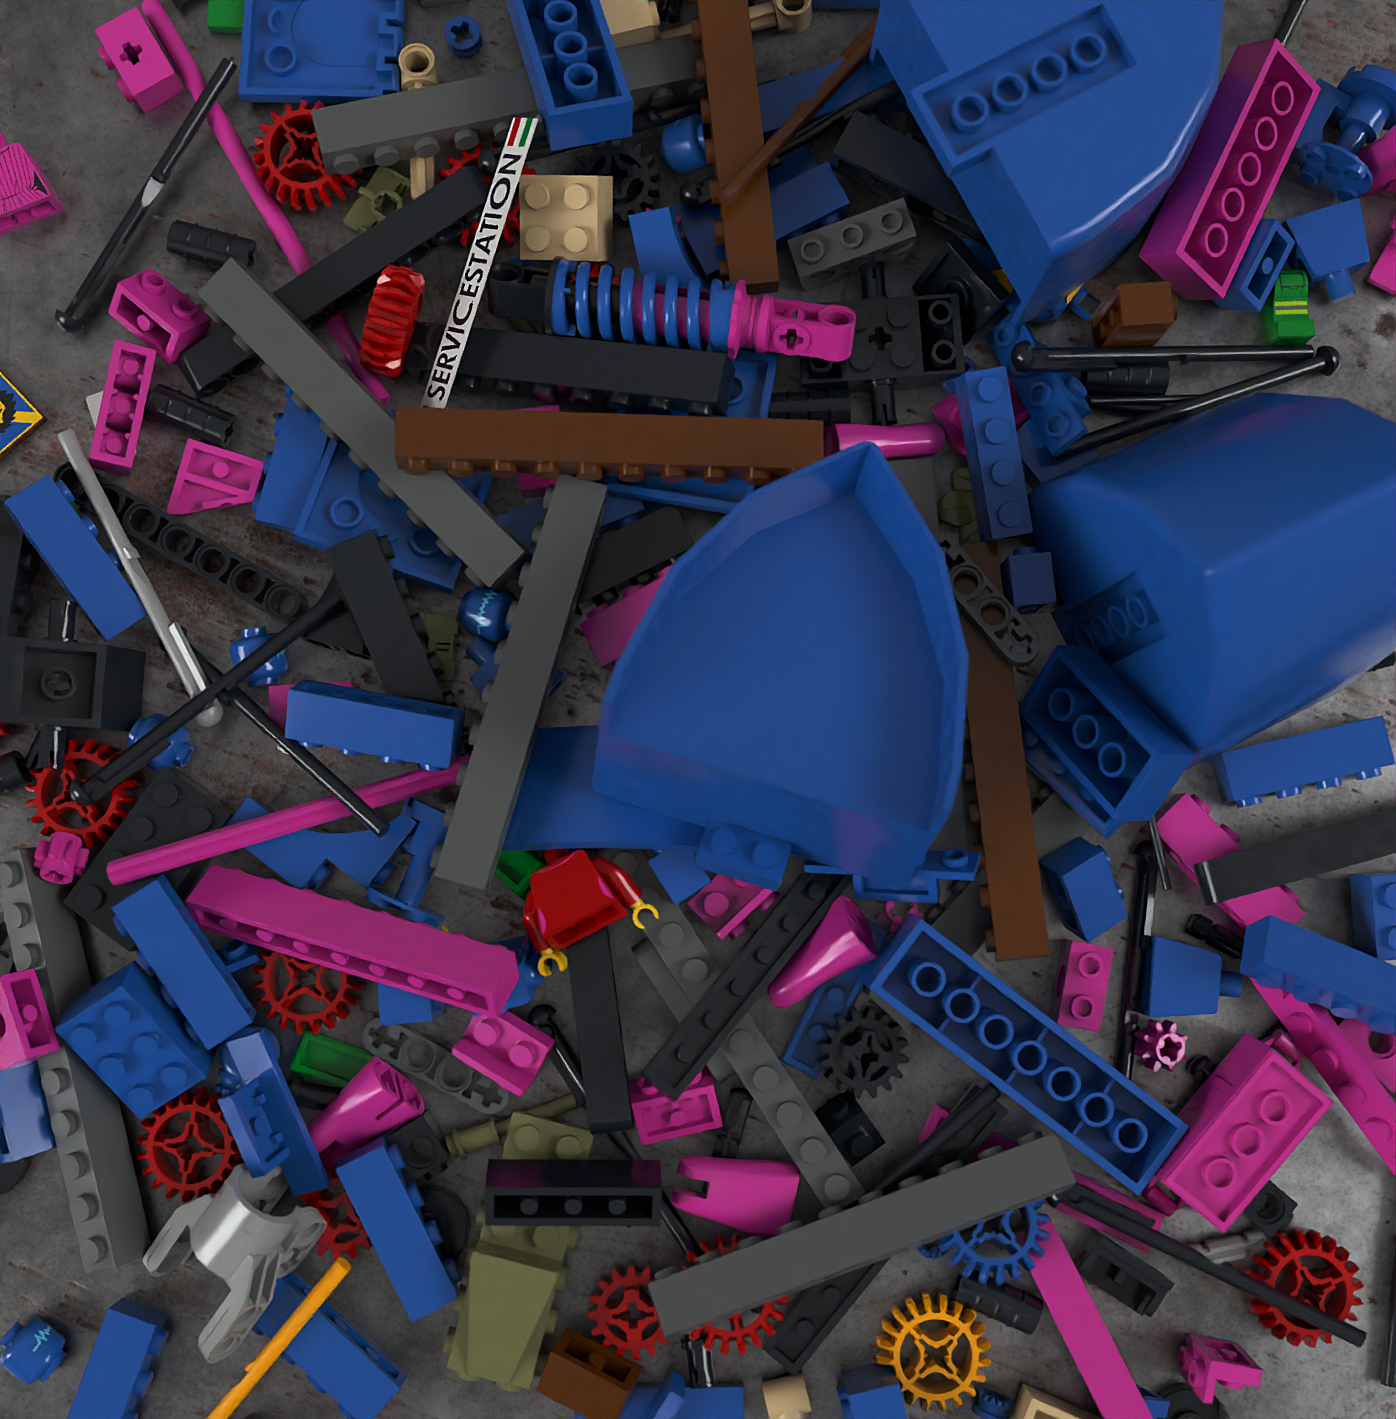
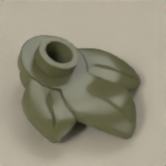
[937,467,987,545]

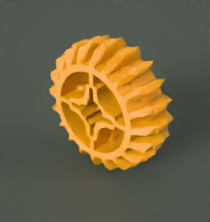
[876,1291,991,1412]

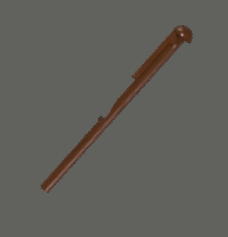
[717,15,878,206]

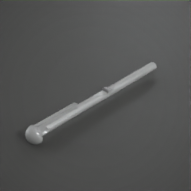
[57,429,223,727]

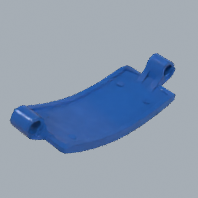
[502,725,790,861]

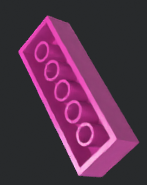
[1138,38,1321,301]

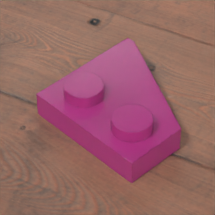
[166,438,266,516]

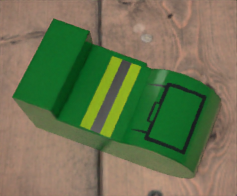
[1263,269,1315,345]

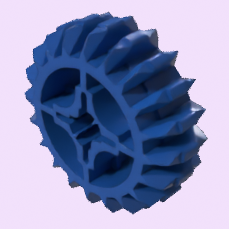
[938,1200,1050,1285]

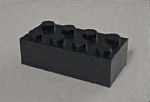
[62,766,236,952]

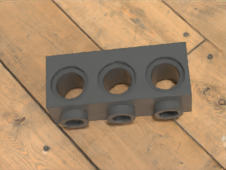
[787,198,918,291]

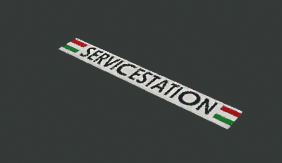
[420,117,538,408]

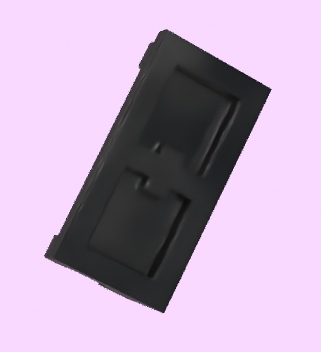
[1072,1228,1175,1317]

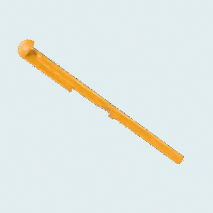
[197,1257,352,1419]

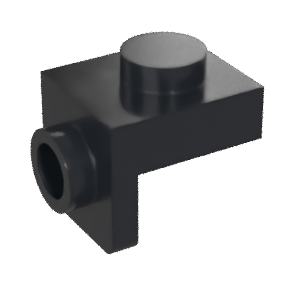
[815,1090,886,1167]

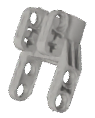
[143,1163,327,1363]

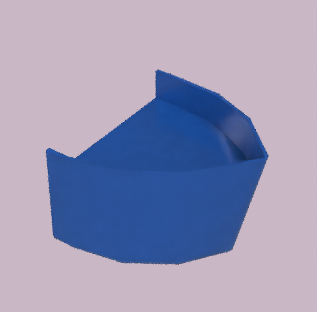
[868,0,1224,328]
[1027,392,1396,769]
[592,441,969,892]

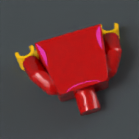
[522,849,658,977]

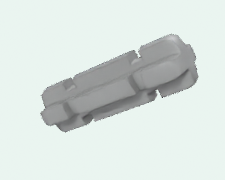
[1185,1229,1266,1270]

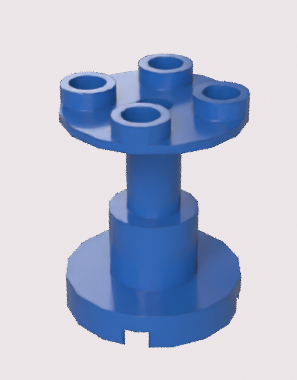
[1296,64,1396,202]
[365,797,449,927]

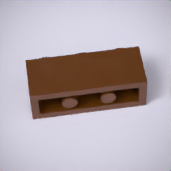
[1091,281,1178,347]

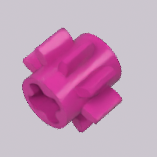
[33,832,90,884]
[875,900,925,933]
[1133,1019,1188,1072]

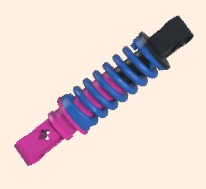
[487,256,856,362]

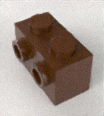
[536,1327,643,1419]

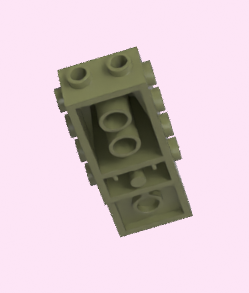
[443,1109,594,1392]

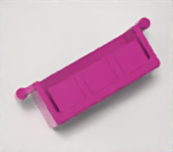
[1141,1029,1334,1234]

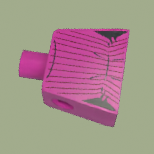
[0,132,65,235]

